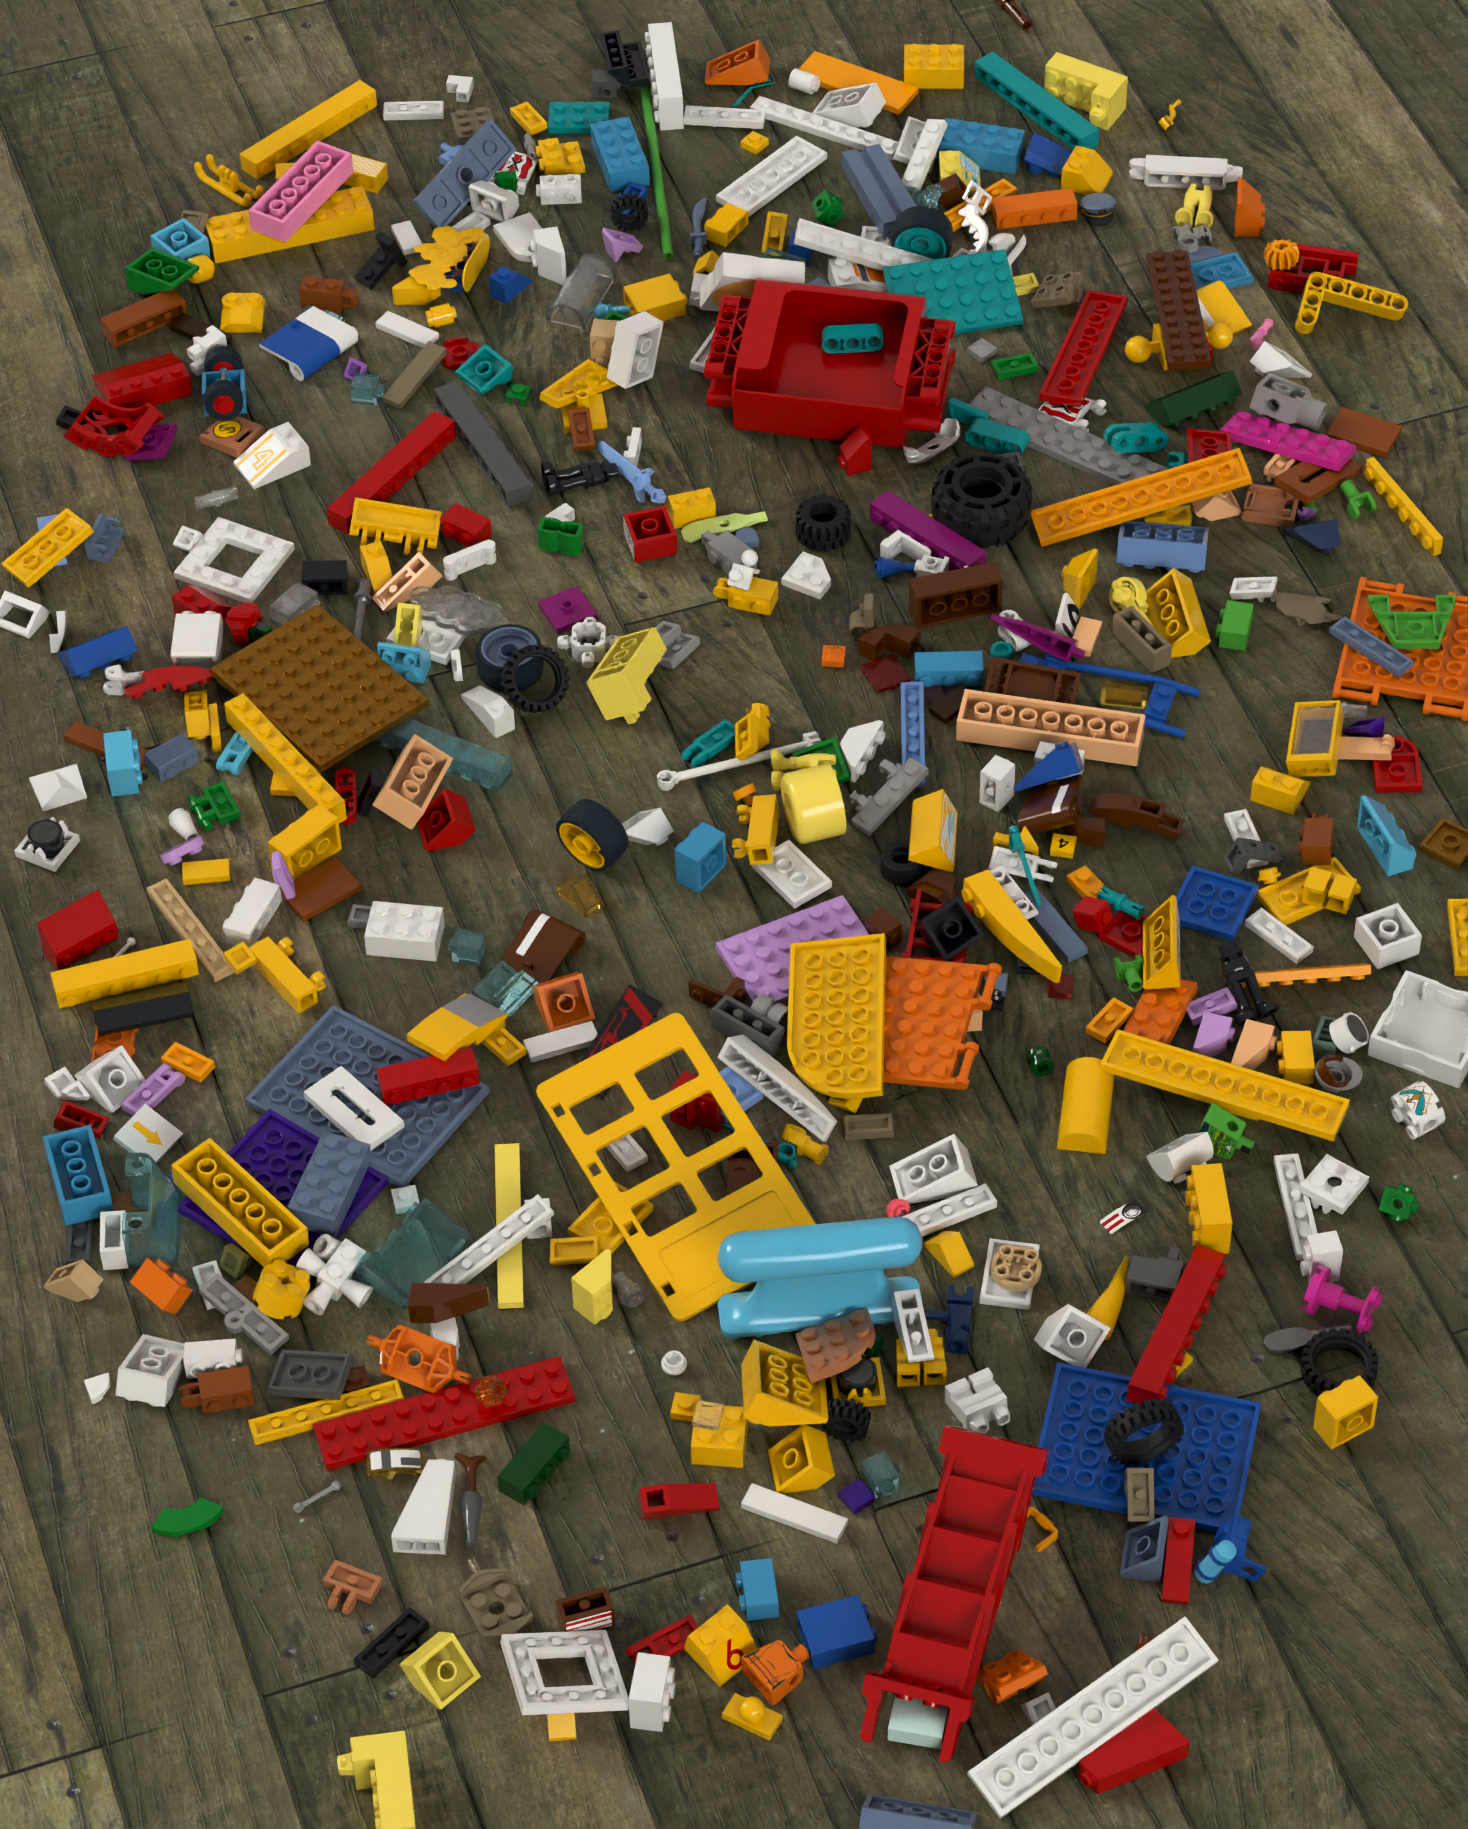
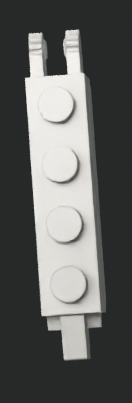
[1128,155,1243,190]

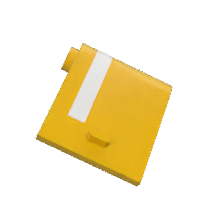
[1196,280,1252,335]

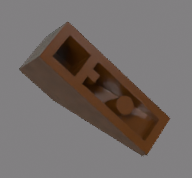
[408,1283,490,1323]

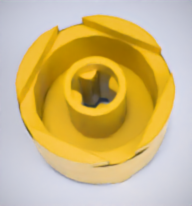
[253,1259,310,1319]

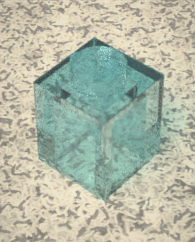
[350,373,384,406]
[448,928,486,966]
[861,1451,899,1499]

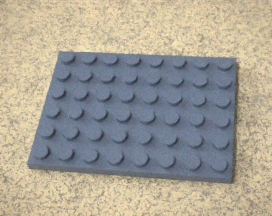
[245,1005,490,1188]

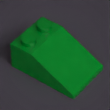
[125,248,199,295]

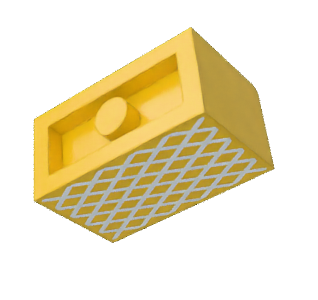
[343,154,388,194]

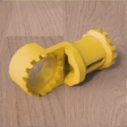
[781,1124,829,1165]

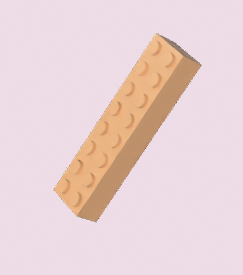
[956,689,1145,766]

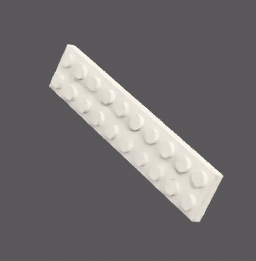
[967,1616,1219,1819]

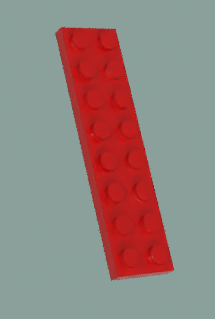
[1039,290,1128,407]

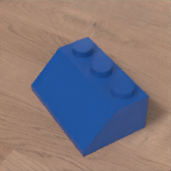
[57,626,138,679]

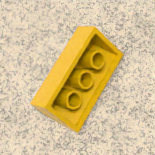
[1146,568,1211,658]

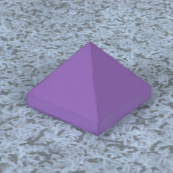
[343,357,368,385]

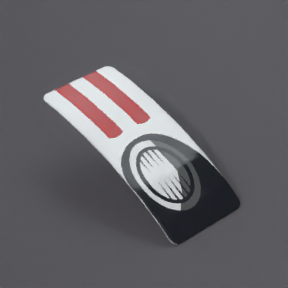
[1100,1200,1148,1234]

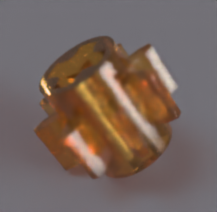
[475,1374,507,1407]

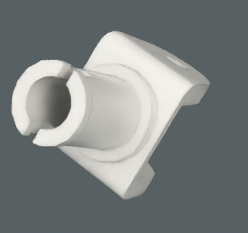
[103,665,145,696]

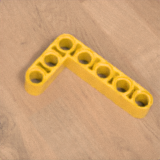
[1295,272,1408,334]

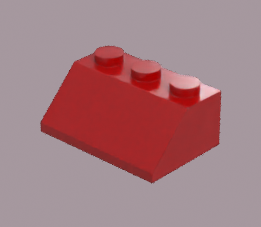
[37,890,118,971]

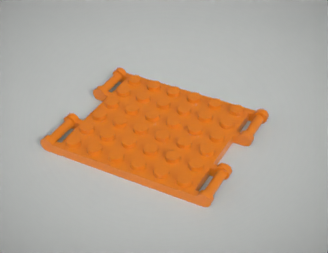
[1332,576,1468,722]
[791,956,1002,1090]

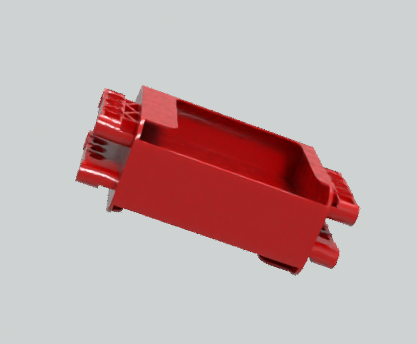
[704,278,955,449]

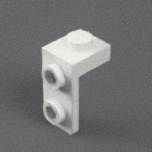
[880,530,931,561]

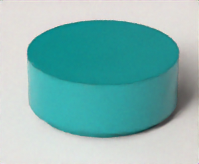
[990,641,1013,660]

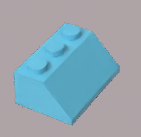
[1357,795,1416,876]

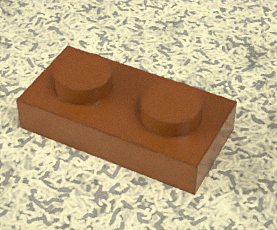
[568,408,595,452]

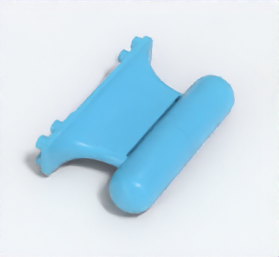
[717,1216,923,1340]

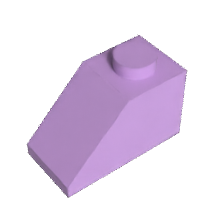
[1193,1012,1236,1058]

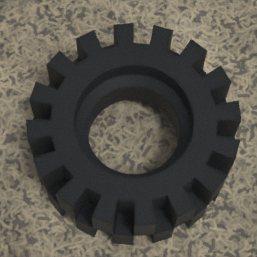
[611,192,648,231]
[821,1398,871,1442]

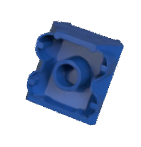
[1024,132,1072,177]

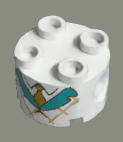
[1391,1080,1445,1140]

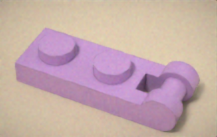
[121,1063,186,1116]

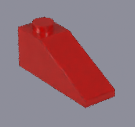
[1161,1517,1196,1605]

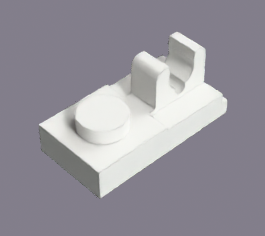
[1230,576,1278,602]

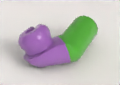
[1297,501,1317,521]

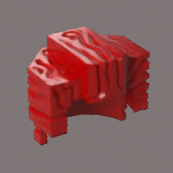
[225,602,263,647]

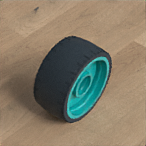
[890,206,953,260]

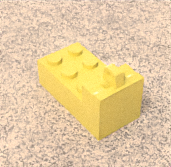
[1044,52,1128,131]
[586,627,667,724]
[337,1731,416,1829]

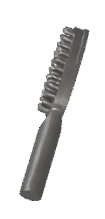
[1264,1323,1352,1354]

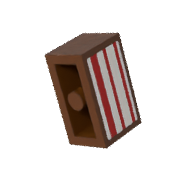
[555,1586,615,1632]

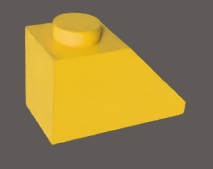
[392,276,441,305]
[360,541,393,594]

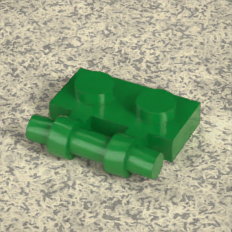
[188,781,241,831]

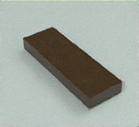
[169,313,232,345]

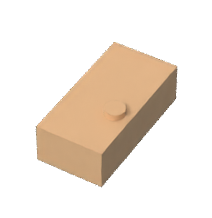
[373,734,453,830]

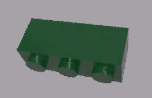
[497,1422,571,1505]

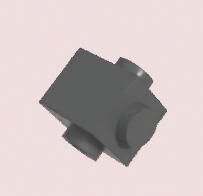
[592,69,621,98]

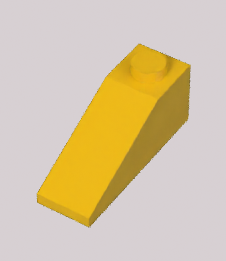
[184,689,211,740]

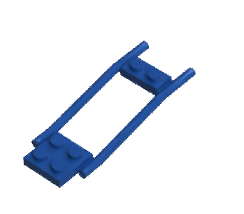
[1020,653,1201,739]

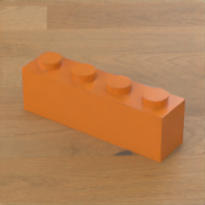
[991,188,1077,230]

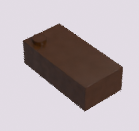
[909,562,1003,629]

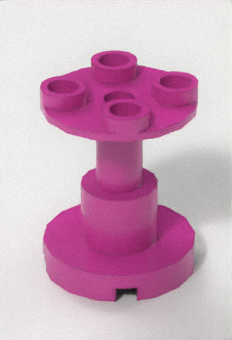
[1302,1265,1383,1334]

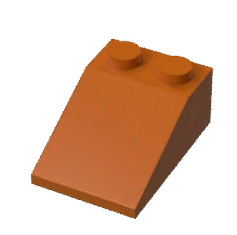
[705,39,770,85]

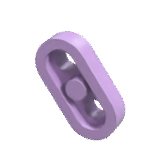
[160,835,205,866]

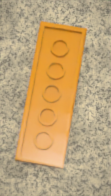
[799,51,919,115]

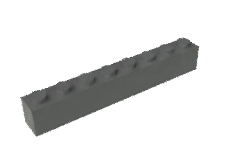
[434,381,534,508]

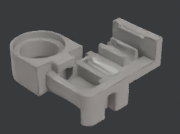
[1172,224,1212,253]

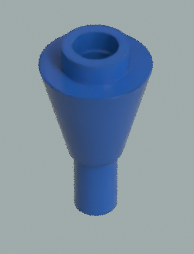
[874,557,915,579]

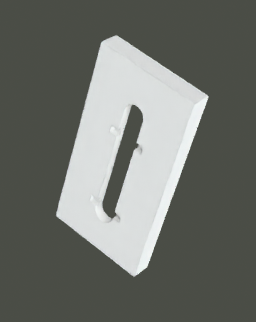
[303,1066,405,1150]

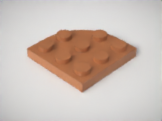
[795,1308,876,1383]

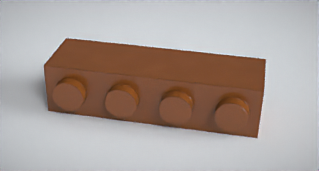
[100,288,187,348]

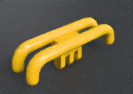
[194,154,264,207]

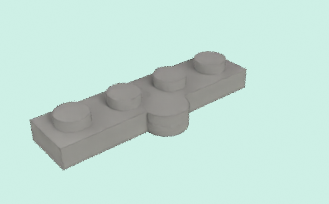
[199,1273,289,1355]

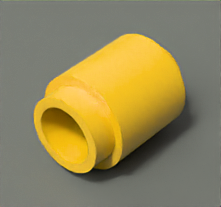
[425,303,457,328]

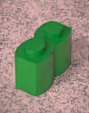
[537,517,585,556]

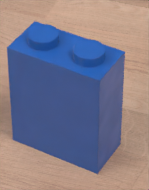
[796,1595,878,1670]

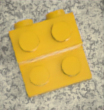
[535,138,586,176]

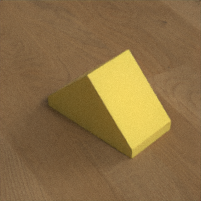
[393,603,423,647]

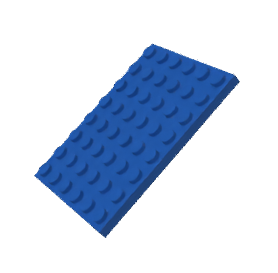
[1032,1362,1261,1533]

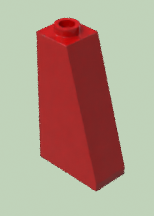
[1078,1708,1190,1794]

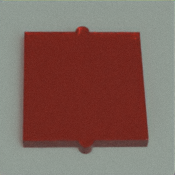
[860,654,910,693]

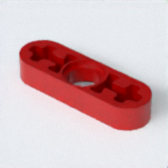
[335,768,357,825]

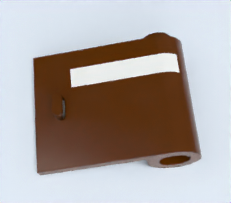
[1018,774,1083,835]
[498,909,586,984]

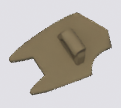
[1276,592,1342,626]

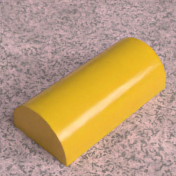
[1057,1057,1115,1154]

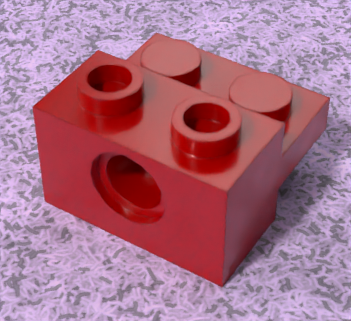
[669,1070,723,1133]

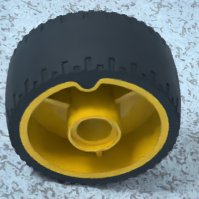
[556,799,629,872]

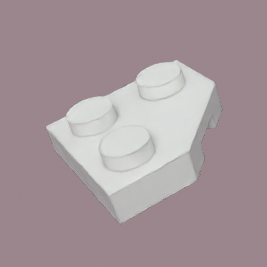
[781,552,831,599]

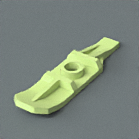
[681,511,768,543]

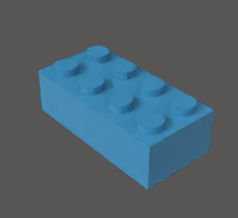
[590,117,650,193]
[936,118,1025,174]
[42,1125,114,1226]

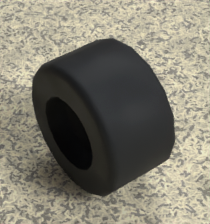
[880,841,923,886]

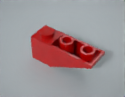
[638,1483,720,1521]

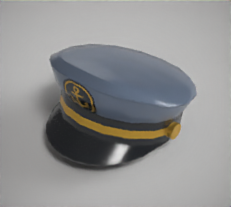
[1080,193,1116,226]

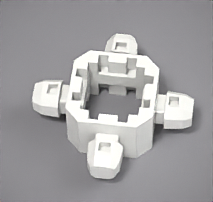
[557,617,619,668]

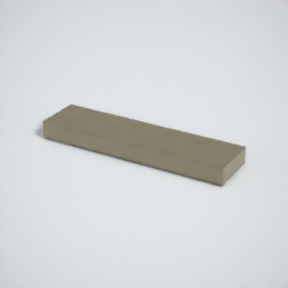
[382,341,447,409]

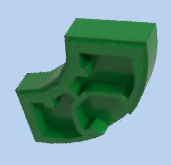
[151,1497,224,1537]

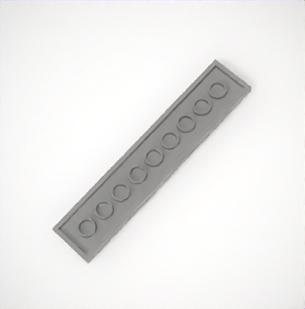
[969,387,1168,485]

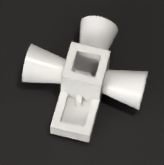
[296,1238,373,1315]

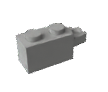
[701,530,757,575]

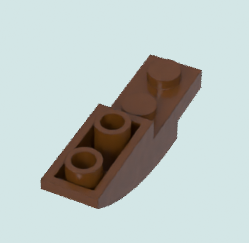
[1088,794,1185,840]

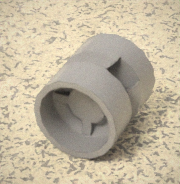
[750,994,788,1032]

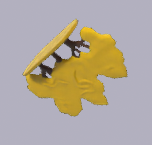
[408,225,490,292]

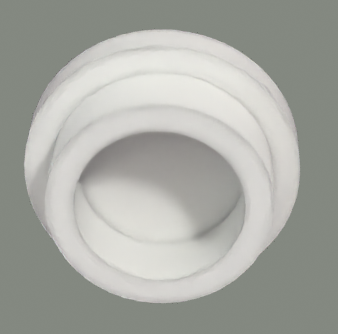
[661,1351,687,1375]

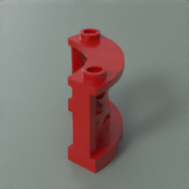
[63,395,164,457]

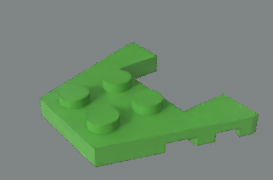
[1368,595,1456,649]

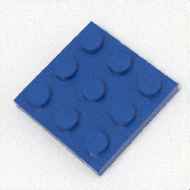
[1176,865,1259,941]

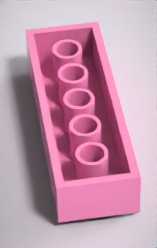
[249,140,353,242]

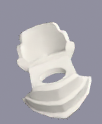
[903,418,960,464]

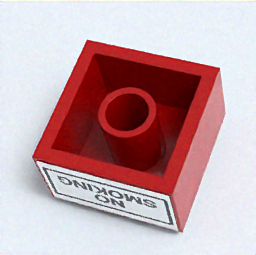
[623,506,677,563]

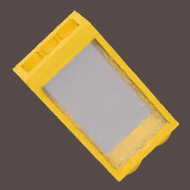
[1286,700,1344,777]

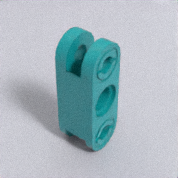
[1103,422,1169,453]

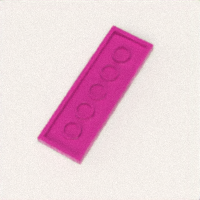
[1220,411,1357,471]

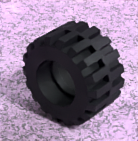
[796,495,851,552]

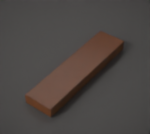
[63,721,148,771]

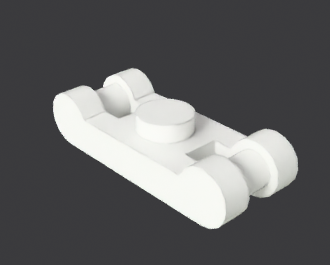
[443,540,497,581]

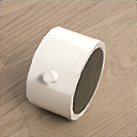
[1329,1012,1369,1054]

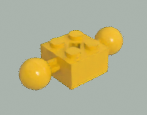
[1125,322,1233,371]

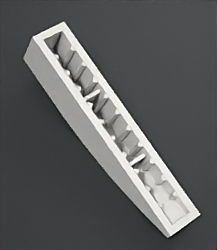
[718,1034,837,1142]

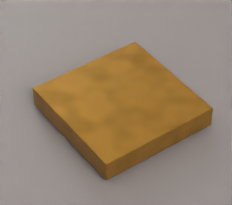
[1418,818,1468,871]

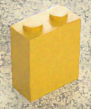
[623,273,688,321]

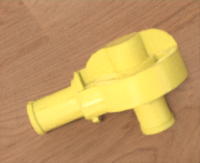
[1109,577,1155,628]

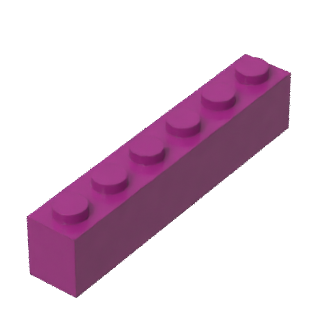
[870,490,986,570]

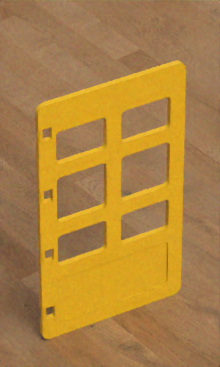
[536,1013,815,1322]

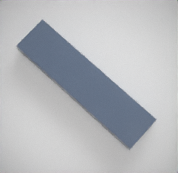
[1329,616,1414,678]
[1024,887,1088,963]

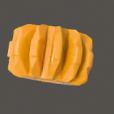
[1264,239,1300,271]

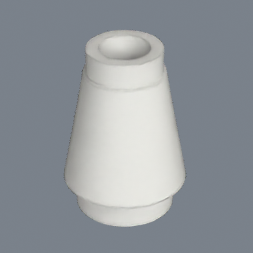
[168,808,198,841]

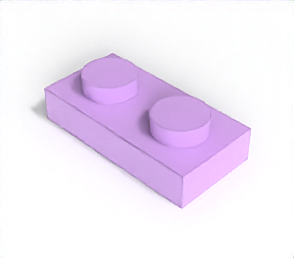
[1186,987,1238,1026]

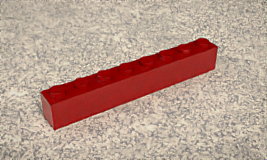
[326,411,456,535]
[1126,1245,1228,1405]

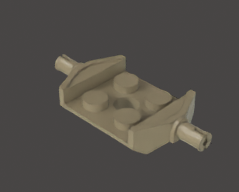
[459,1557,534,1646]

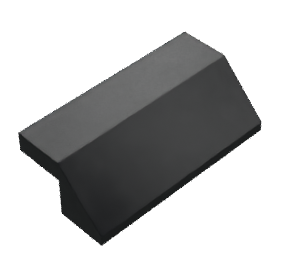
[600,30,650,88]
[91,982,194,1036]

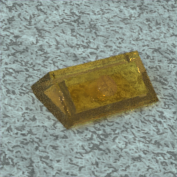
[1100,682,1148,709]

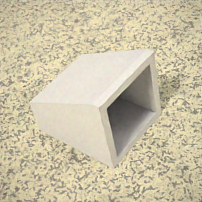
[171,611,223,669]

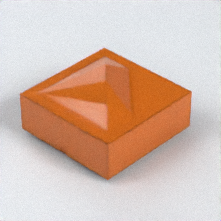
[821,645,846,668]

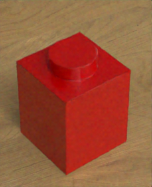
[1072,896,1114,933]

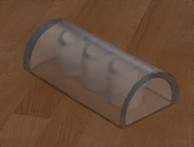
[546,253,615,330]

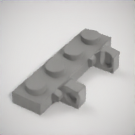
[849,757,929,836]

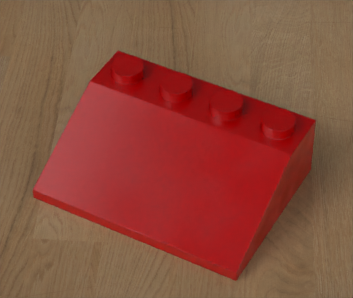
[92,352,192,408]

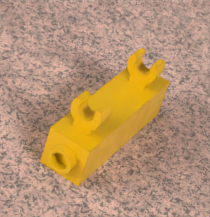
[732,794,780,865]
[248,937,326,1014]

